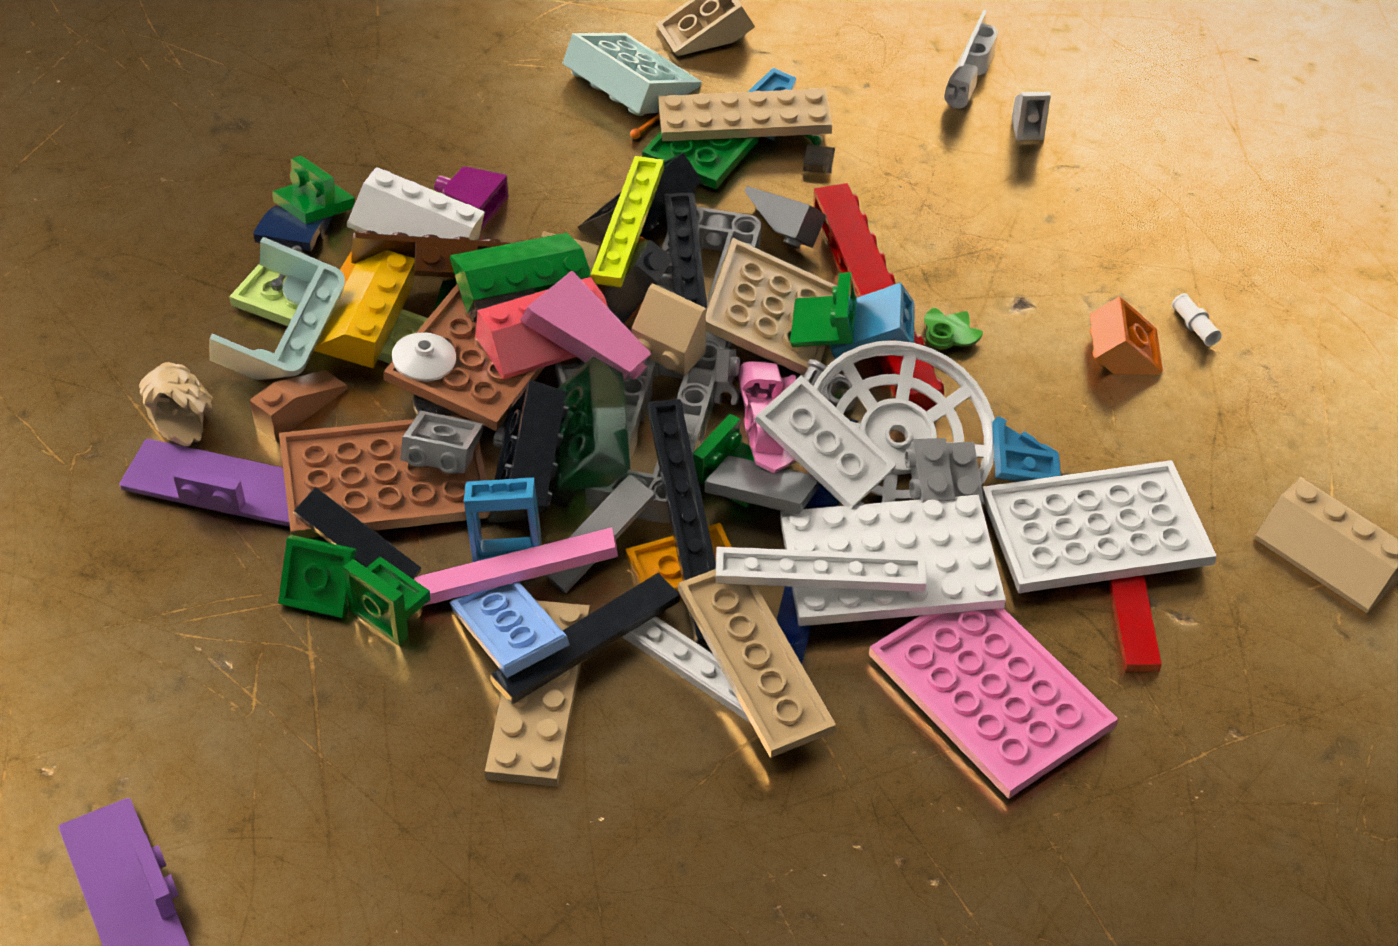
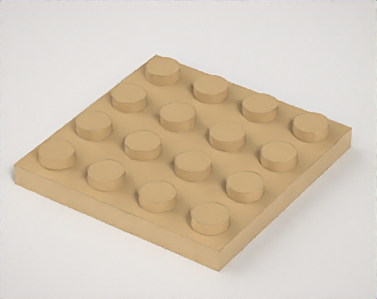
[706,238,837,376]

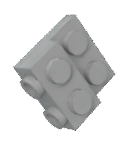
[400,411,483,474]
[905,438,984,506]

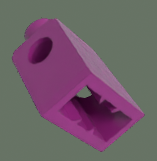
[434,166,509,230]

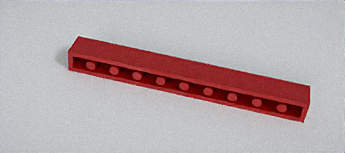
[813,183,944,411]

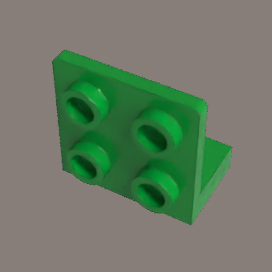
[790,272,857,347]
[693,414,754,507]

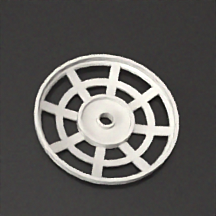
[813,341,994,505]

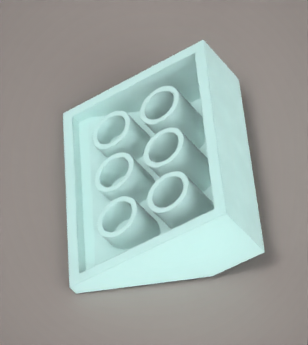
[562,33,702,116]

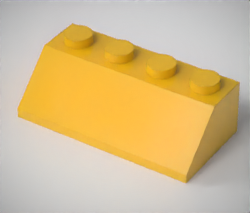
[314,250,415,368]

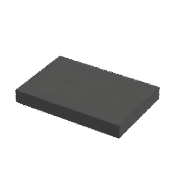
[704,455,820,514]

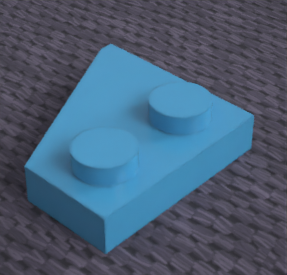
[992,416,1061,482]

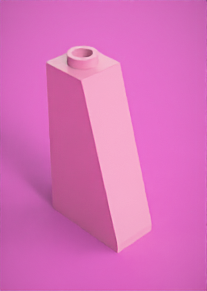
[520,271,651,384]

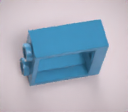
[464,478,542,562]

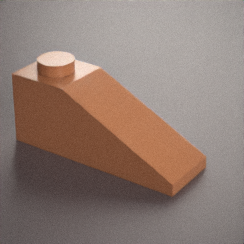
[249,370,347,442]

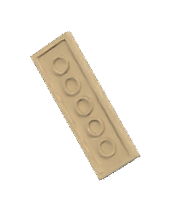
[658,88,832,141]
[678,569,836,758]
[485,600,590,787]

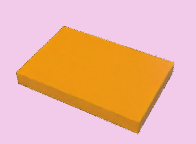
[626,523,732,597]

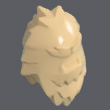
[139,362,213,446]

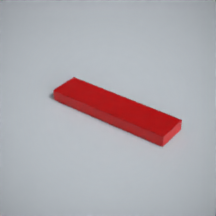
[1108,575,1162,672]

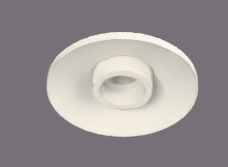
[392,332,456,382]

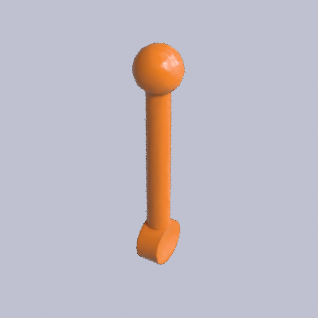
[630,114,660,140]

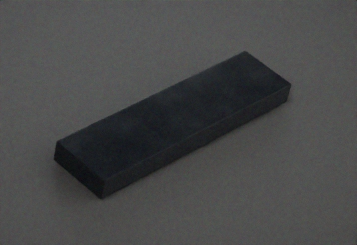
[293,487,421,579]

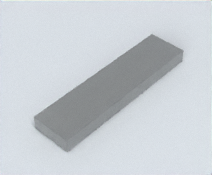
[544,474,656,594]

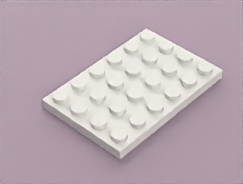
[982,460,1216,593]
[780,495,1006,626]

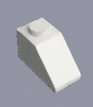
[1012,92,1051,140]

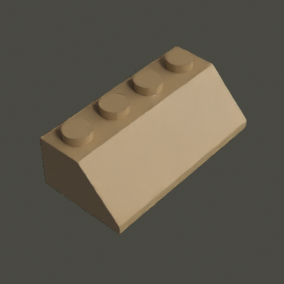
[1254,478,1398,613]

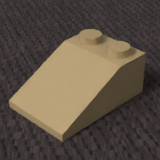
[656,0,755,56]

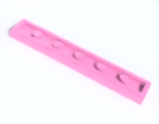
[414,527,618,606]

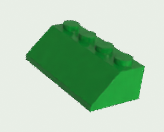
[449,232,591,314]

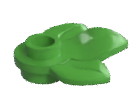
[924,307,983,349]

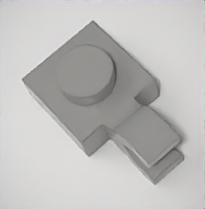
[714,349,740,405]

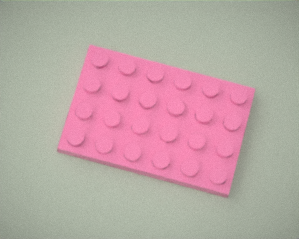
[869,608,1118,799]

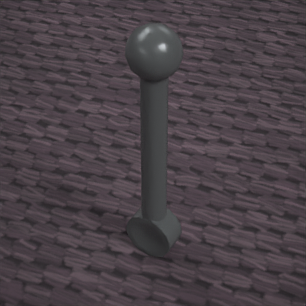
[271,245,303,291]

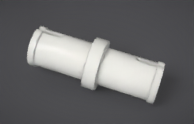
[1172,293,1222,346]

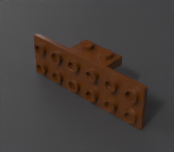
[351,230,524,278]

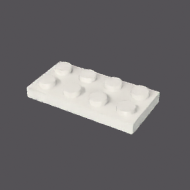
[754,375,897,508]

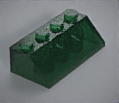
[555,357,630,491]

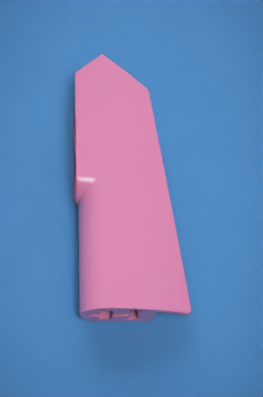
[736,361,796,473]

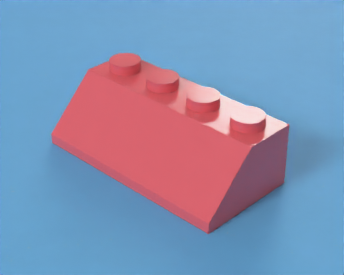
[476,277,608,380]

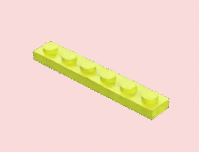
[591,156,664,287]

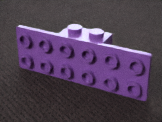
[119,439,290,527]
[58,798,190,946]

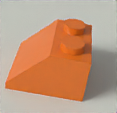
[1090,296,1163,375]

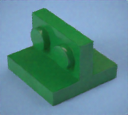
[273,155,355,224]
[278,535,356,618]
[343,557,431,646]

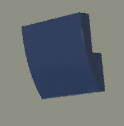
[253,205,332,251]

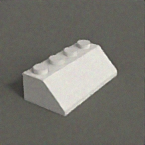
[347,167,484,240]

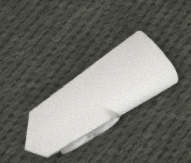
[944,10,998,109]

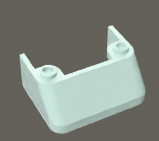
[209,237,345,380]

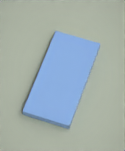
[450,582,570,678]

